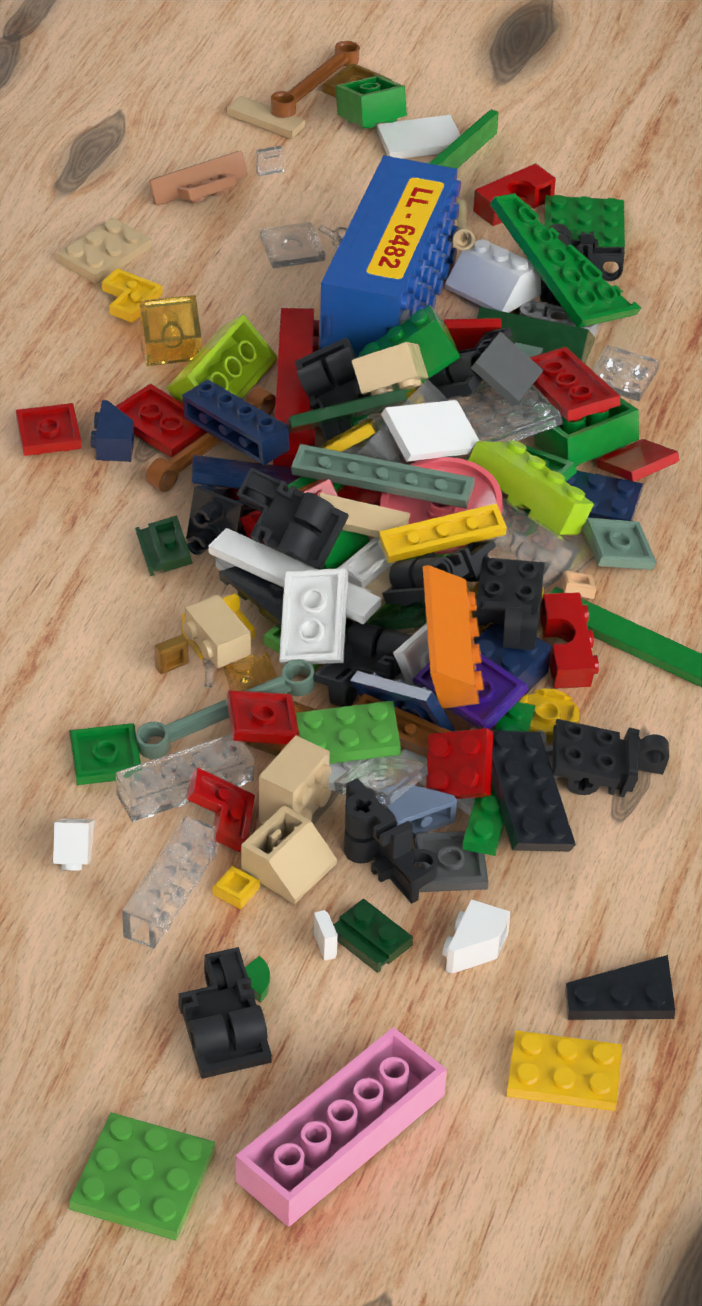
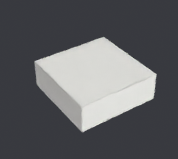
[313,910,338,961]

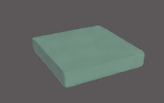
[583,518,656,570]

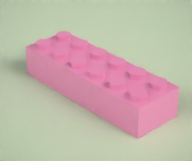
[235,1027,447,1227]

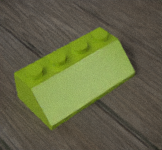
[167,314,278,403]

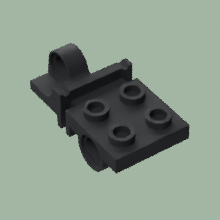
[548,224,625,281]
[421,327,512,402]
[295,337,371,442]
[237,467,349,570]
[382,540,496,606]
[474,557,545,650]
[314,621,412,707]
[553,719,669,797]
[344,778,438,904]
[178,947,272,1079]

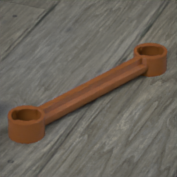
[270,41,360,118]
[146,387,276,492]

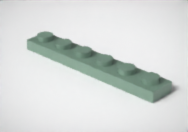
[291,444,475,509]

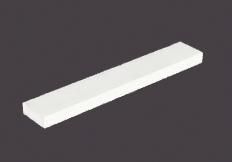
[208,528,381,624]

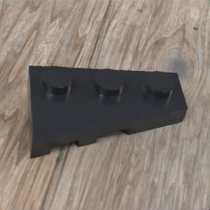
[219,566,284,630]
[565,955,675,1020]

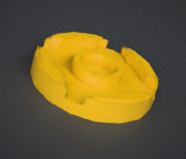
[519,688,580,742]

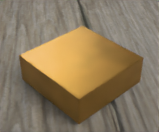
[155,634,189,674]

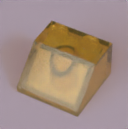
[139,295,202,367]

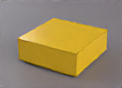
[212,866,260,910]

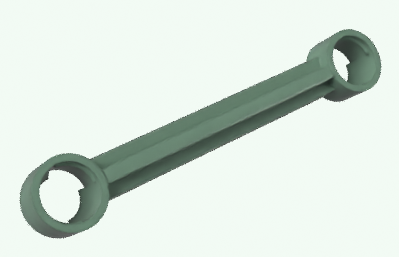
[136,659,315,759]

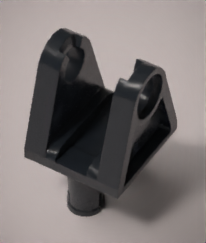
[186,485,255,555]

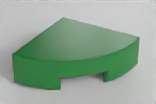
[245,956,270,1003]

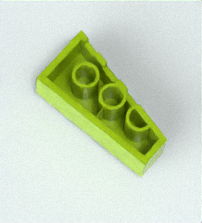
[468,440,594,535]

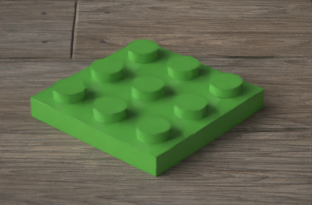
[69,1112,215,1241]

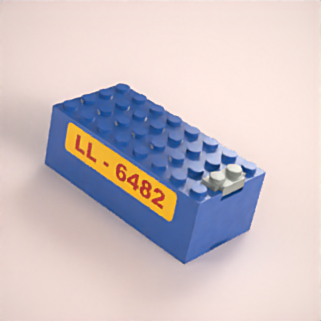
[320,155,461,358]

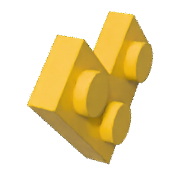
[102,268,163,323]

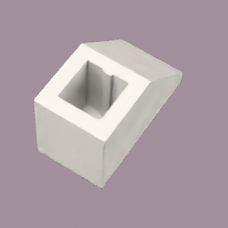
[442,899,511,974]

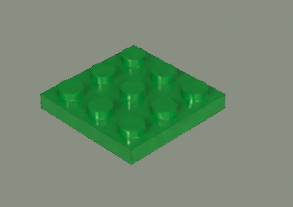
[544,195,625,247]

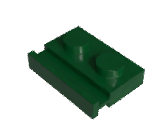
[135,515,193,576]
[333,898,413,973]

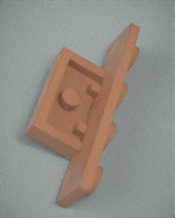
[149,151,248,205]

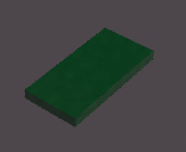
[285,389,408,434]

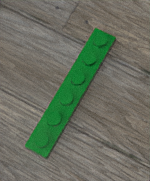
[462,702,535,856]

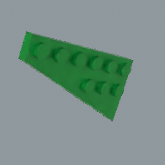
[490,193,641,328]

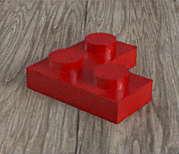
[187,768,255,852]

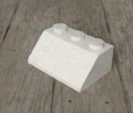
[445,239,541,313]

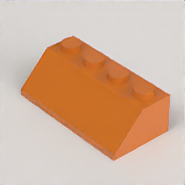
[423,565,484,709]

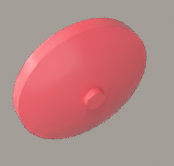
[380,457,503,554]

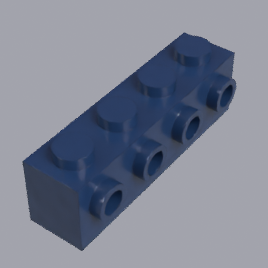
[182,380,290,466]

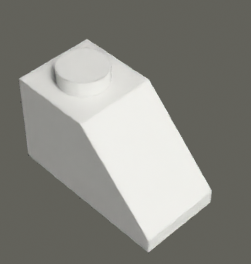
[53,818,95,870]

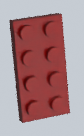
[530,347,620,421]

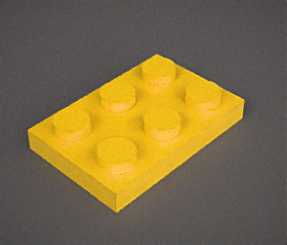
[507,1030,622,1111]

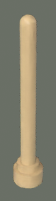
[453,199,475,250]

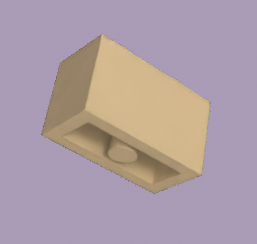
[183,594,251,668]

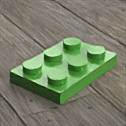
[296,701,401,764]

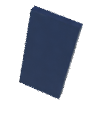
[192,455,302,489]

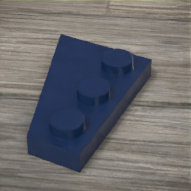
[350,671,456,732]

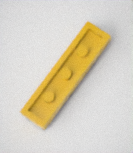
[379,503,507,563]

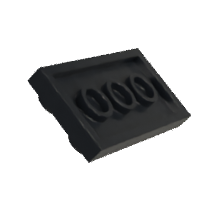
[491,730,576,852]

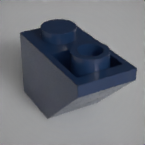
[91,400,135,462]

